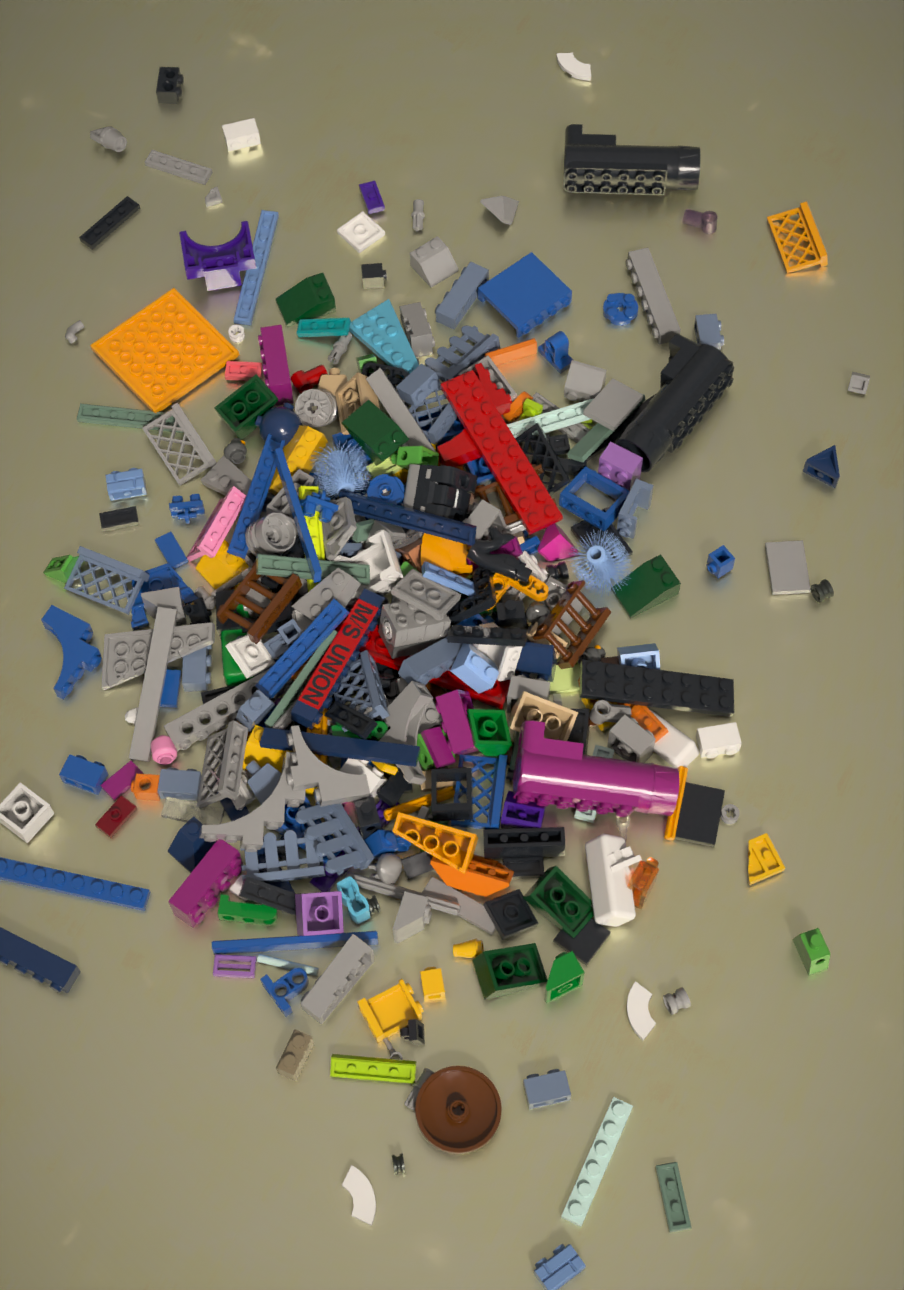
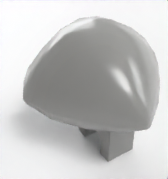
[369,853,402,884]

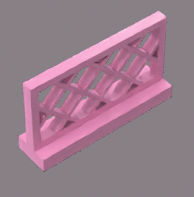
[186,486,246,561]

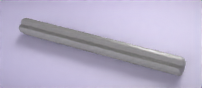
[345,872,461,915]

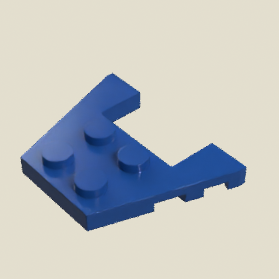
[131,563,198,631]

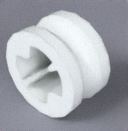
[228,325,245,343]

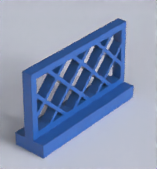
[451,755,507,830]

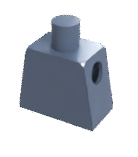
[236,689,276,732]
[246,760,281,805]

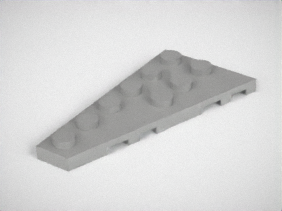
[101,622,215,690]

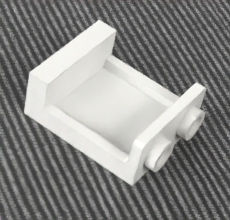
[473,623,522,681]

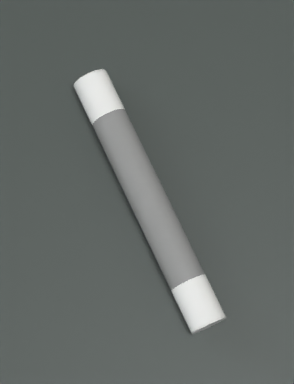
[210,567,252,598]

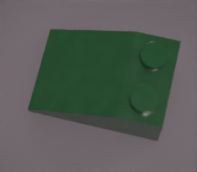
[275,273,336,327]
[214,374,278,440]
[341,400,409,466]
[611,554,681,619]
[523,866,594,938]
[472,943,548,1000]

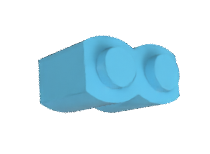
[337,876,371,925]

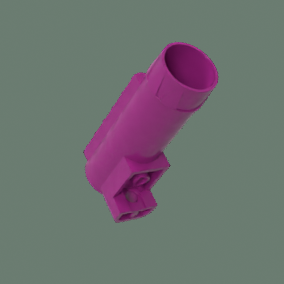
[513,721,679,817]

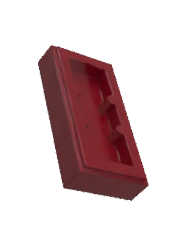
[95,795,137,838]

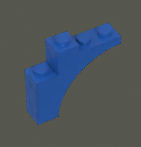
[41,605,102,700]

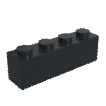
[483,827,565,859]

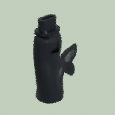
[467,527,533,583]

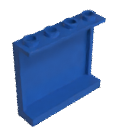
[478,252,572,338]

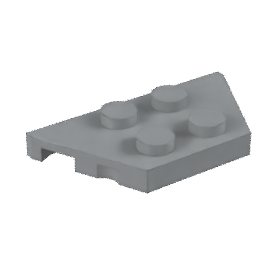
[322,497,357,561]

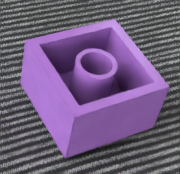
[598,442,643,491]
[295,891,344,936]

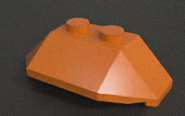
[430,854,514,897]

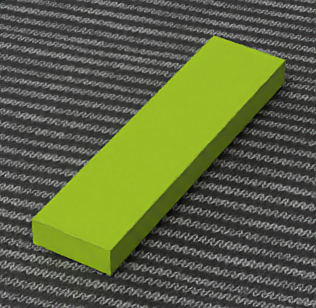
[330,1054,416,1084]

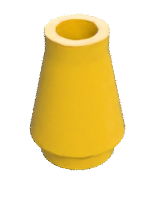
[453,938,484,959]

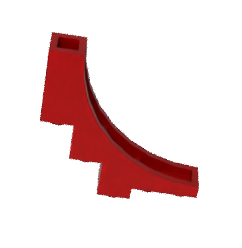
[437,363,512,467]

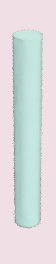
[257,954,319,976]

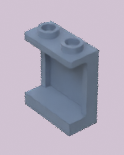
[617,478,654,539]

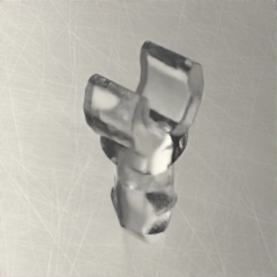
[616,816,630,841]

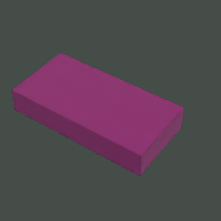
[421,726,456,769]
[101,760,144,801]

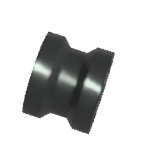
[811,579,834,602]

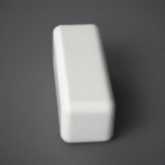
[647,707,699,768]
[585,833,636,927]

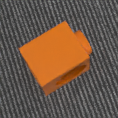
[131,774,160,801]

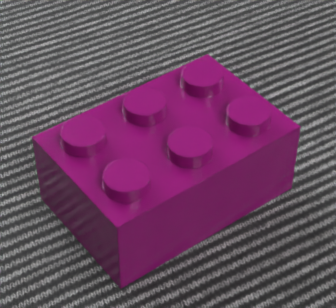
[436,689,479,755]

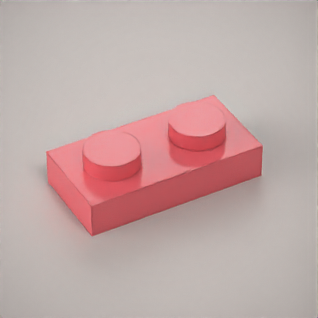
[225,361,263,381]

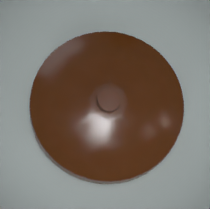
[415,1066,502,1154]

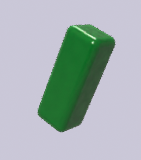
[221,604,255,687]

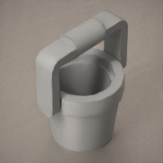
[90,126,127,152]

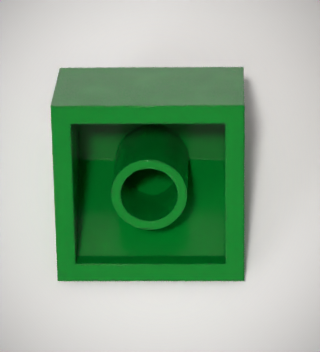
[467,709,512,756]
[544,951,585,1004]

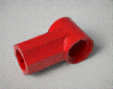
[290,364,328,394]

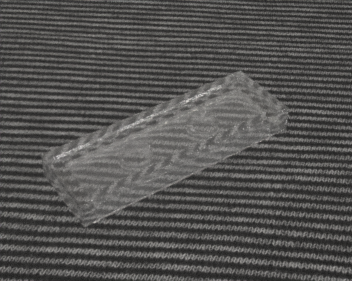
[161,797,225,825]

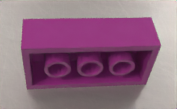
[258,325,294,406]
[168,839,243,928]

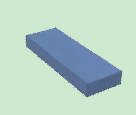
[422,561,476,597]

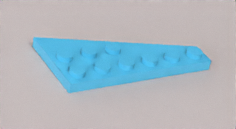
[349,299,419,379]

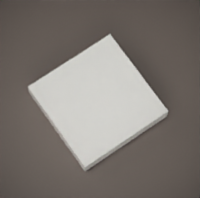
[337,211,385,253]
[226,634,275,678]

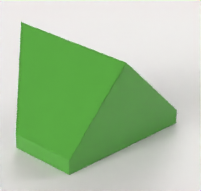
[43,555,79,583]

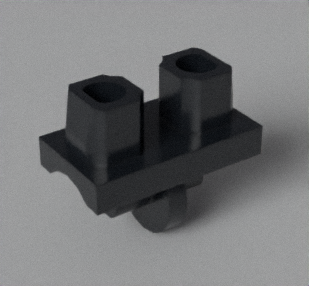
[183,597,212,625]

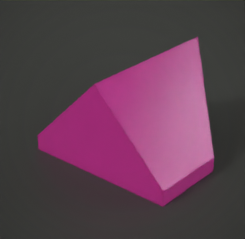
[537,523,580,561]

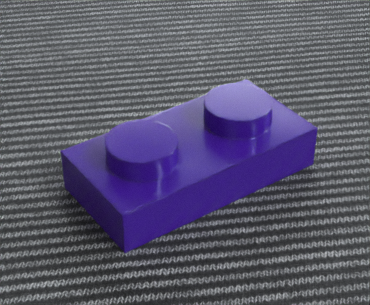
[359,181,385,214]

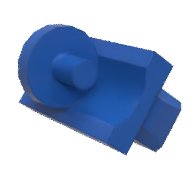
[300,489,339,523]
[169,494,205,524]

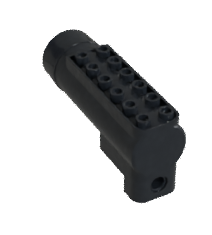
[563,124,700,195]
[615,333,734,472]

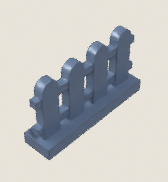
[425,325,500,382]
[295,801,374,875]
[240,829,326,883]

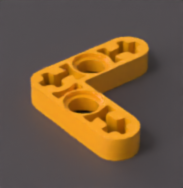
[485,573,549,611]

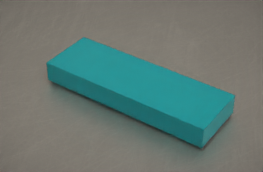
[296,318,351,337]

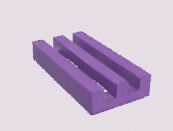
[213,954,257,978]

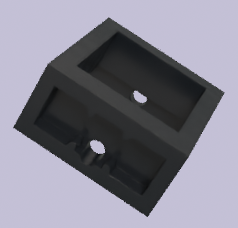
[431,767,473,821]

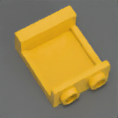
[357,979,424,1043]

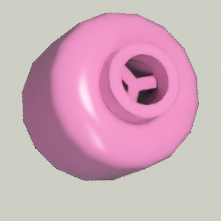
[150,735,177,765]

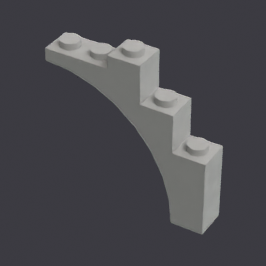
[199,752,305,852]

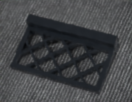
[515,423,571,496]

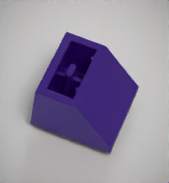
[501,790,546,829]

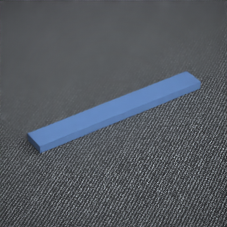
[234,210,279,326]

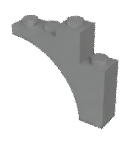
[379,681,433,785]
[286,725,370,807]

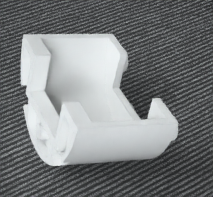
[333,530,403,605]

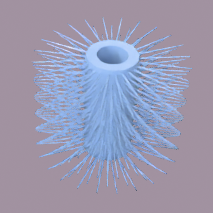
[312,441,371,500]
[569,529,633,597]

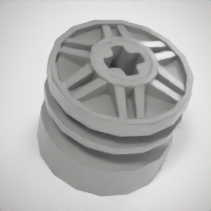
[295,389,338,427]
[245,513,296,556]

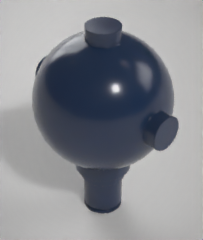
[255,403,303,448]

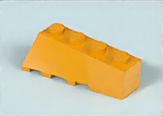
[392,812,478,874]

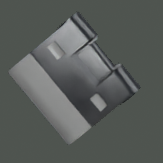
[402,464,478,522]

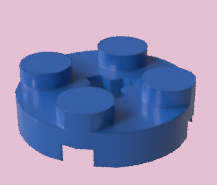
[603,293,638,326]
[367,474,405,505]

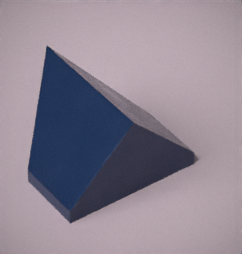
[803,445,840,488]

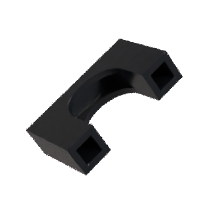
[216,587,296,639]

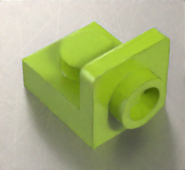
[518,398,543,421]

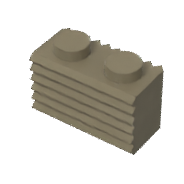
[276,1029,314,1081]

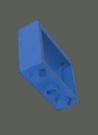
[559,466,630,532]

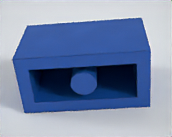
[59,754,108,795]

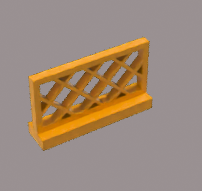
[767,201,828,274]

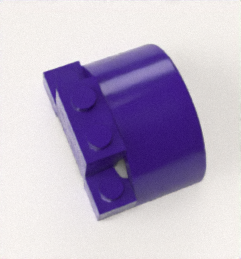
[179,221,256,291]

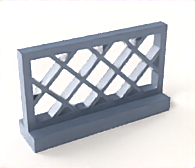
[409,372,458,445]
[64,546,150,615]
[334,650,390,732]

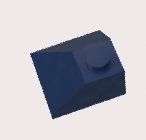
[168,816,216,873]

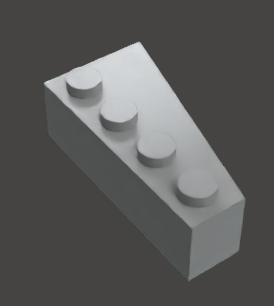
[301,934,374,1024]

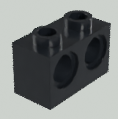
[156,67,184,104]

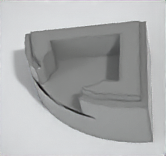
[205,187,223,207]

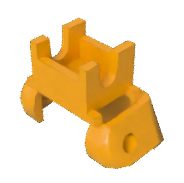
[421,533,473,578]

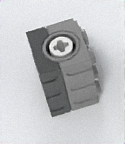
[378,595,451,659]

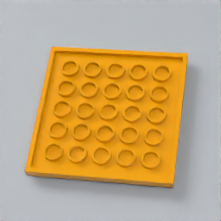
[90,288,240,413]

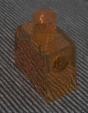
[627,858,659,910]

